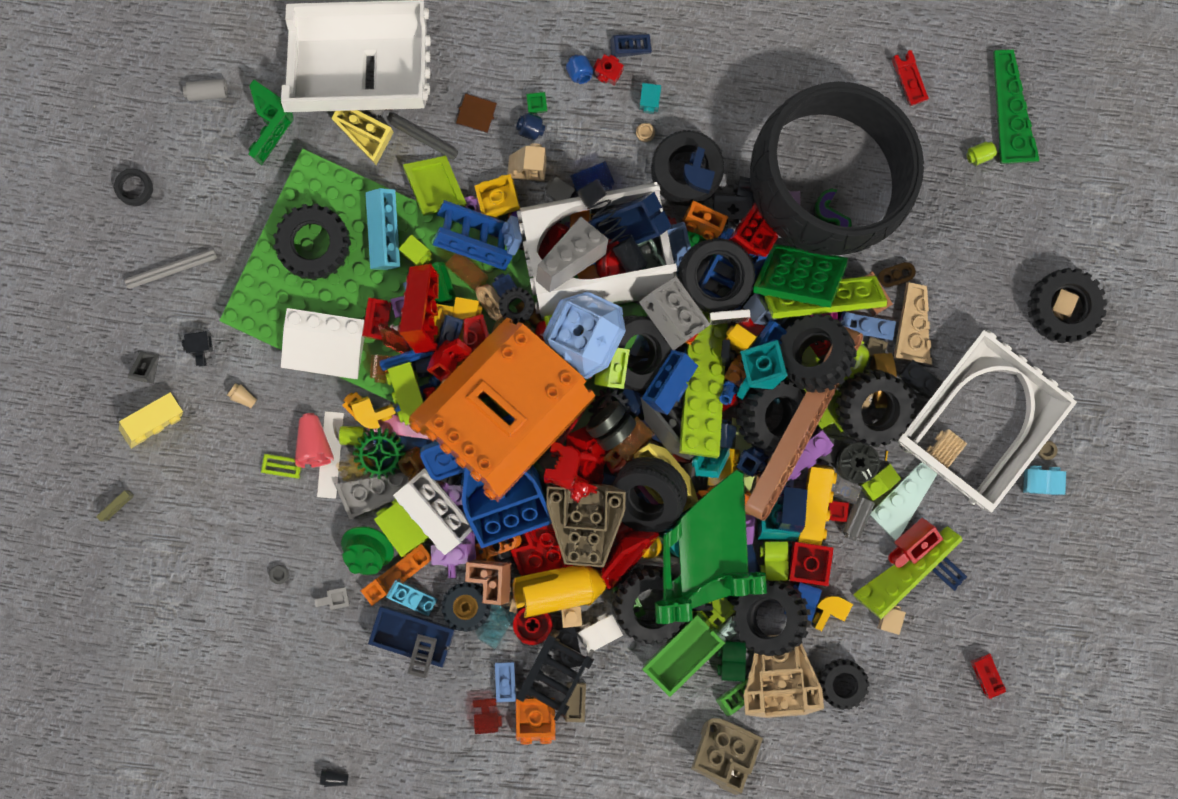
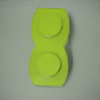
[759,541,789,581]

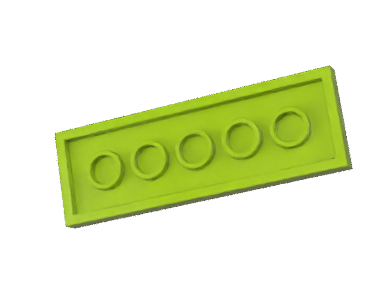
[763,276,887,319]

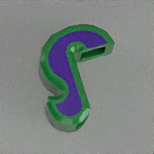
[813,188,852,227]

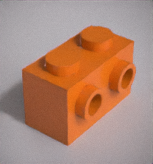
[682,200,728,240]

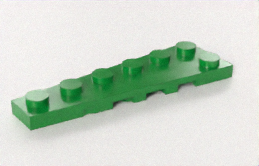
[993,49,1040,164]

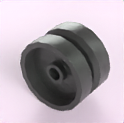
[586,401,637,451]

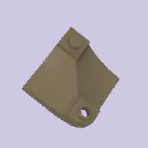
[691,718,763,795]

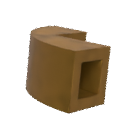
[869,353,897,408]

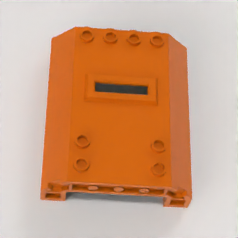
[409,318,595,502]

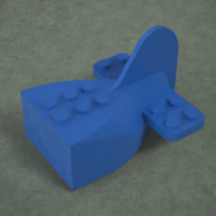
[420,415,552,548]

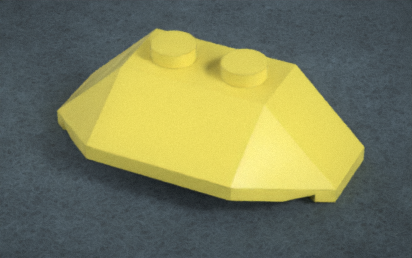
[634,443,698,512]

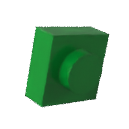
[526,92,547,114]

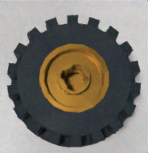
[441,583,491,632]

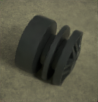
[835,442,880,484]

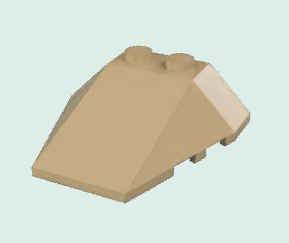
[744,635,824,718]

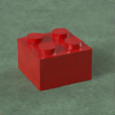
[788,542,834,586]

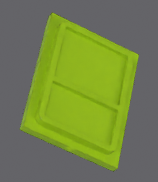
[403,156,467,216]

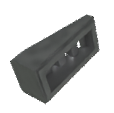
[407,634,437,678]

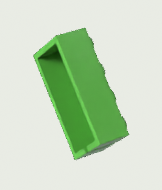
[642,611,726,697]

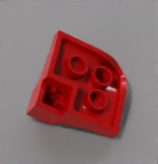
[509,524,573,576]

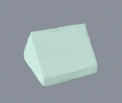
[717,616,736,640]

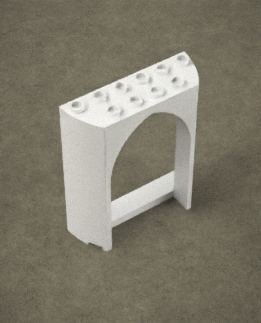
[517,182,677,319]
[898,330,1077,513]

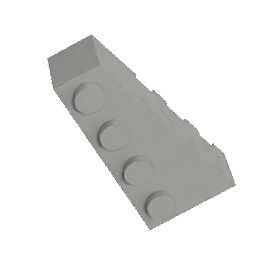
[536,217,608,293]

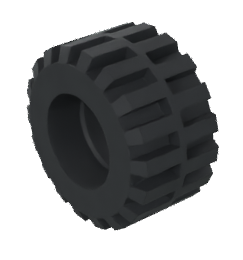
[818,659,870,710]

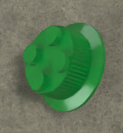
[341,526,394,575]

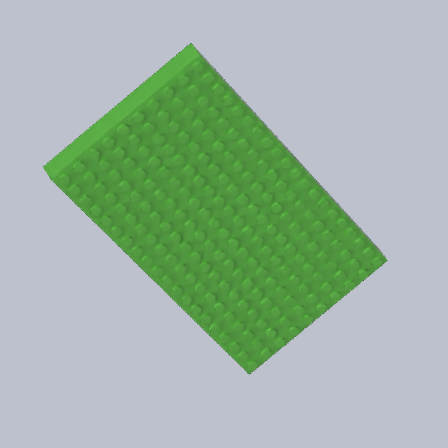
[219,148,648,474]

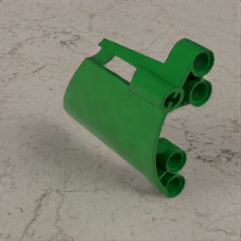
[655,470,767,624]

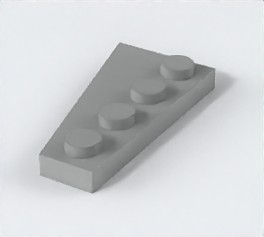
[335,471,416,520]

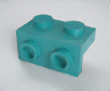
[692,447,730,478]

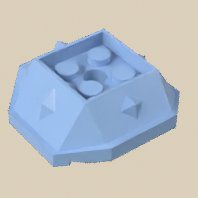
[543,291,626,379]

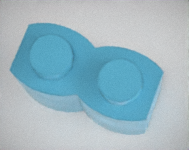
[1023,466,1066,495]

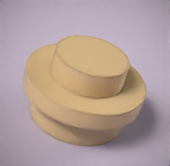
[636,123,655,142]

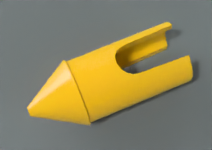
[513,565,607,618]

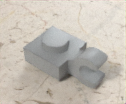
[314,587,350,610]

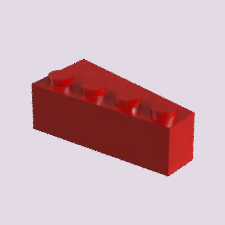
[398,264,439,353]

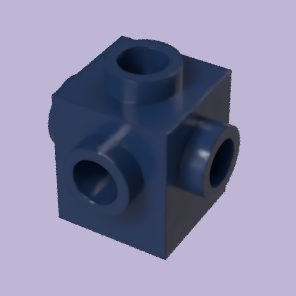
[737,447,769,477]

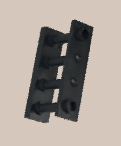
[516,628,594,721]

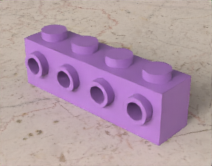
[759,427,834,487]

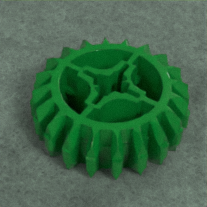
[353,427,405,479]

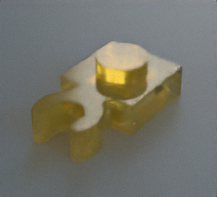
[338,456,373,481]

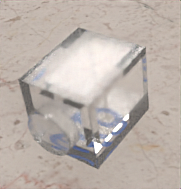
[831,478,862,505]

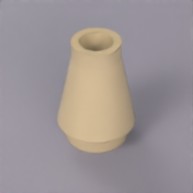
[227,383,257,409]

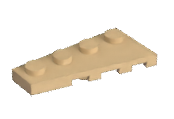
[894,282,932,365]

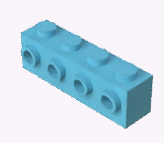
[365,188,400,270]

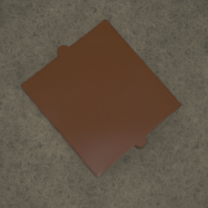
[456,94,497,133]

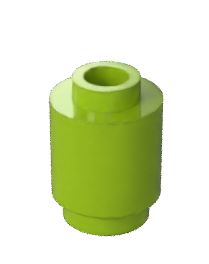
[966,141,997,166]

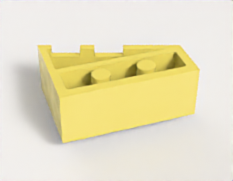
[332,110,394,165]
[119,392,183,449]

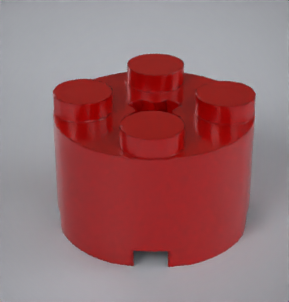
[513,607,553,645]

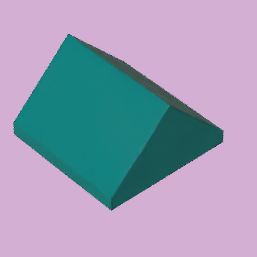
[740,340,788,389]

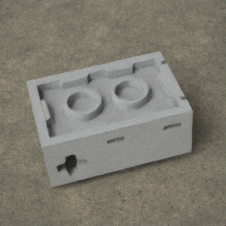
[639,276,711,351]

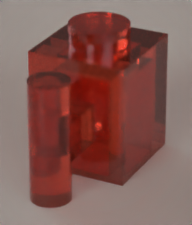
[473,698,503,734]

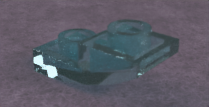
[479,605,516,650]

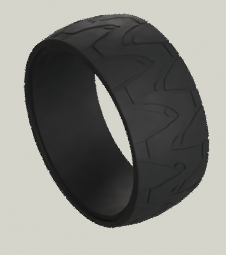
[750,81,924,256]

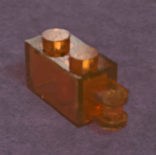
[603,417,655,469]

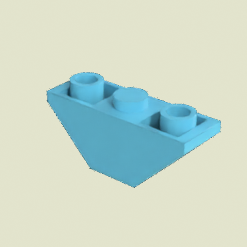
[386,579,438,616]

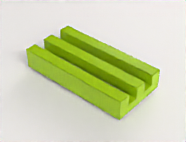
[261,454,302,479]

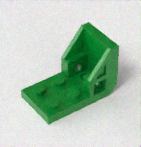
[248,79,294,166]

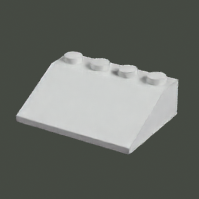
[281,308,365,380]

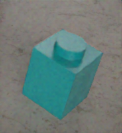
[639,83,661,114]

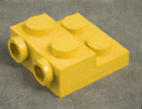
[474,174,520,218]

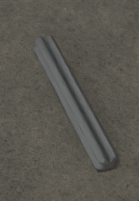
[390,115,458,160]

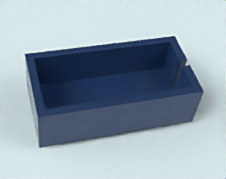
[588,192,672,244]
[368,605,456,668]

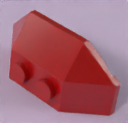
[729,203,778,257]
[601,531,659,591]

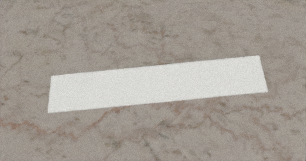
[317,411,344,499]

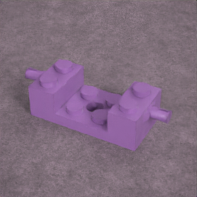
[431,483,476,578]

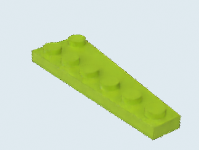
[853,526,963,619]

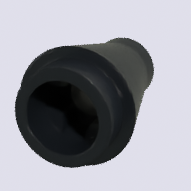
[319,768,349,787]

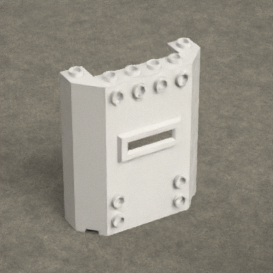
[281,0,431,112]

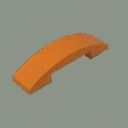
[360,544,431,606]

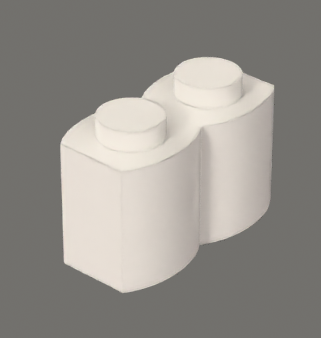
[578,613,623,653]

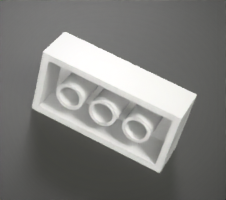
[393,468,472,555]

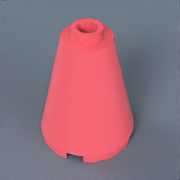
[295,413,334,468]

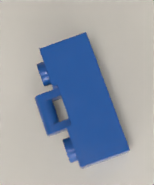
[642,350,698,415]

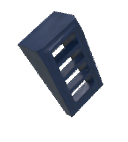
[610,34,652,57]

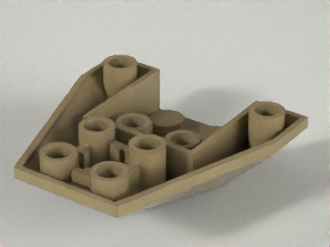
[547,483,626,567]

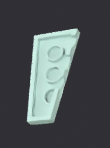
[870,461,937,541]

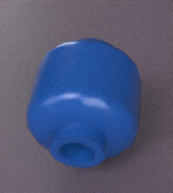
[566,55,594,84]

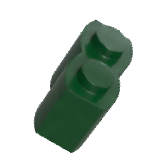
[717,641,746,682]

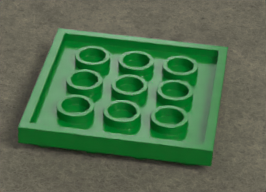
[753,244,848,308]

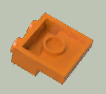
[516,698,556,745]

